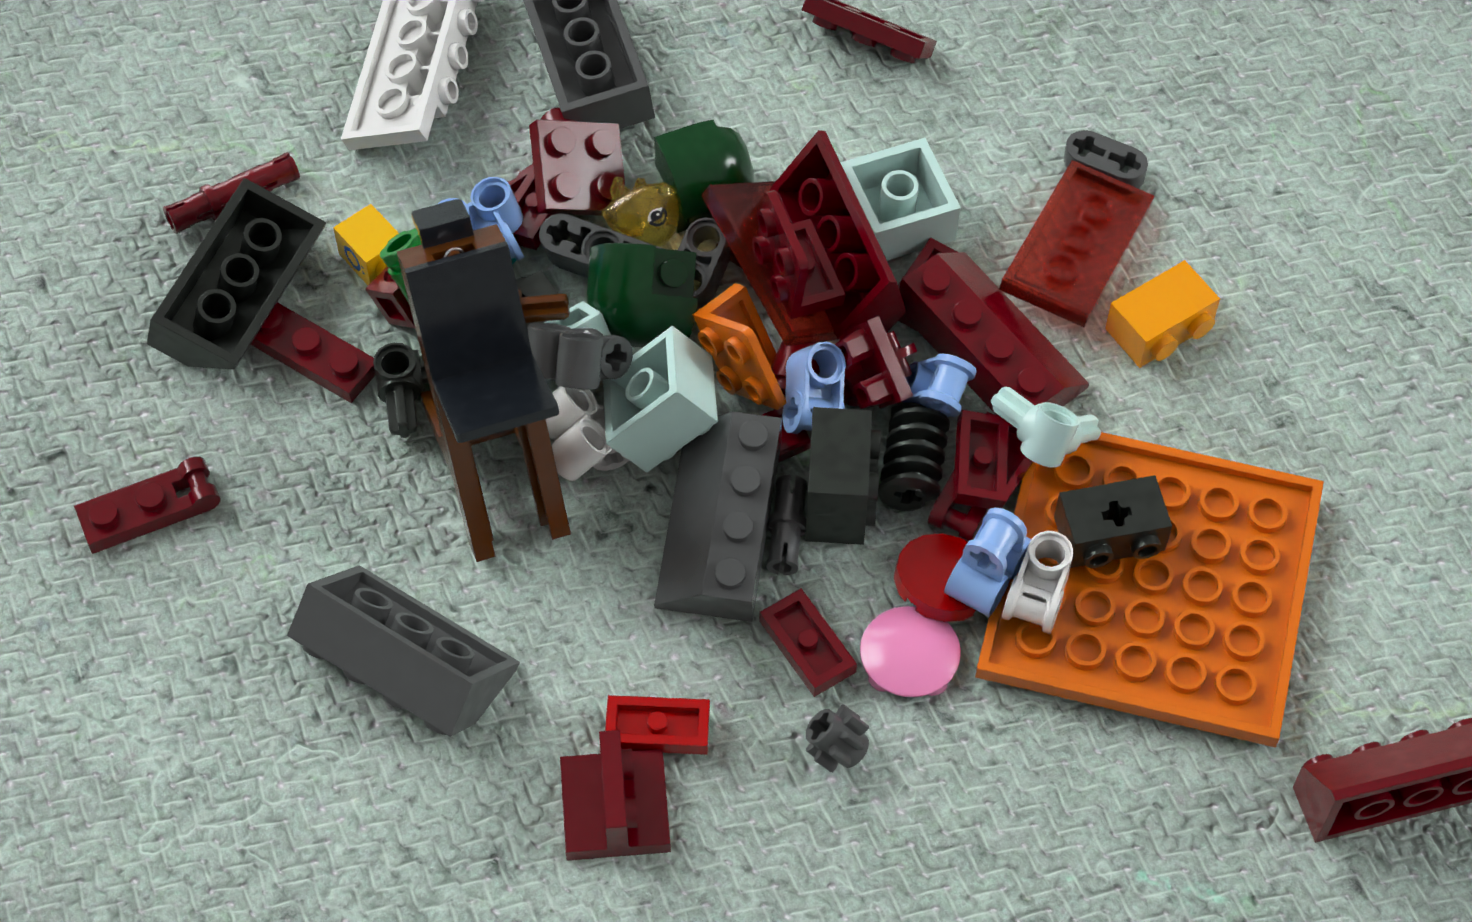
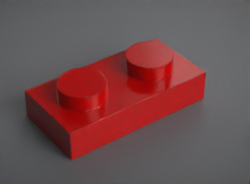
[605,695,710,755]

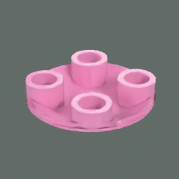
[860,606,961,697]

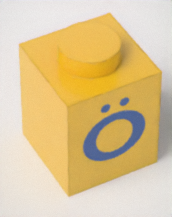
[333,204,399,285]

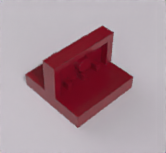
[560,730,671,861]

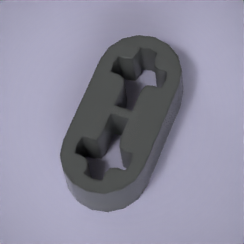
[1063,130,1148,192]

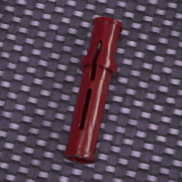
[163,152,300,234]

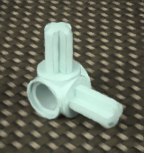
[991,387,1102,467]

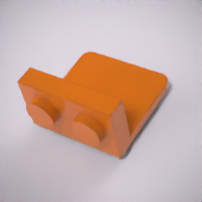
[692,283,787,410]

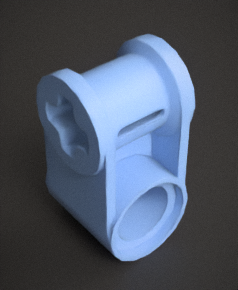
[782,342,846,434]
[901,353,977,417]

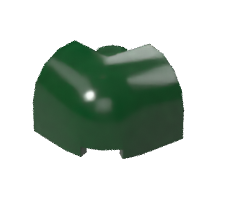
[654,120,754,233]
[587,243,698,348]

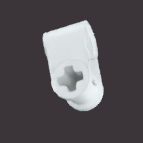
[1002,531,1073,634]

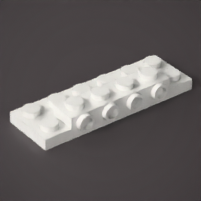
[341,0,484,150]

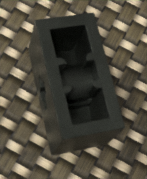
[1054,475,1172,568]

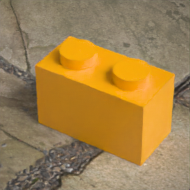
[1105,260,1220,368]

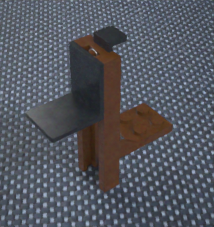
[396,199,571,562]

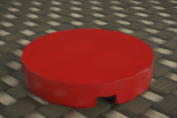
[894,533,977,622]

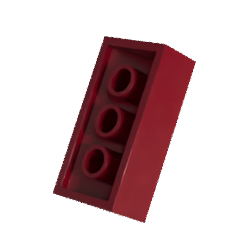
[769,130,906,339]
[899,252,1089,416]
[1293,718,1472,843]

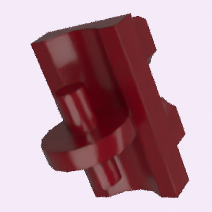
[835,316,917,409]

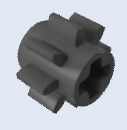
[806,704,869,773]

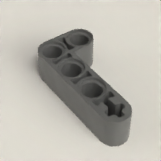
[539,214,731,311]

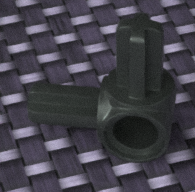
[373,343,429,438]

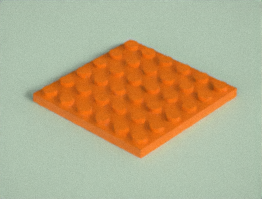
[975,432,1324,748]

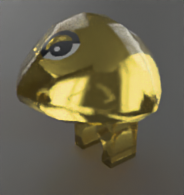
[602,177,680,247]

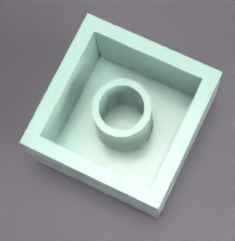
[840,138,961,261]
[603,326,718,473]

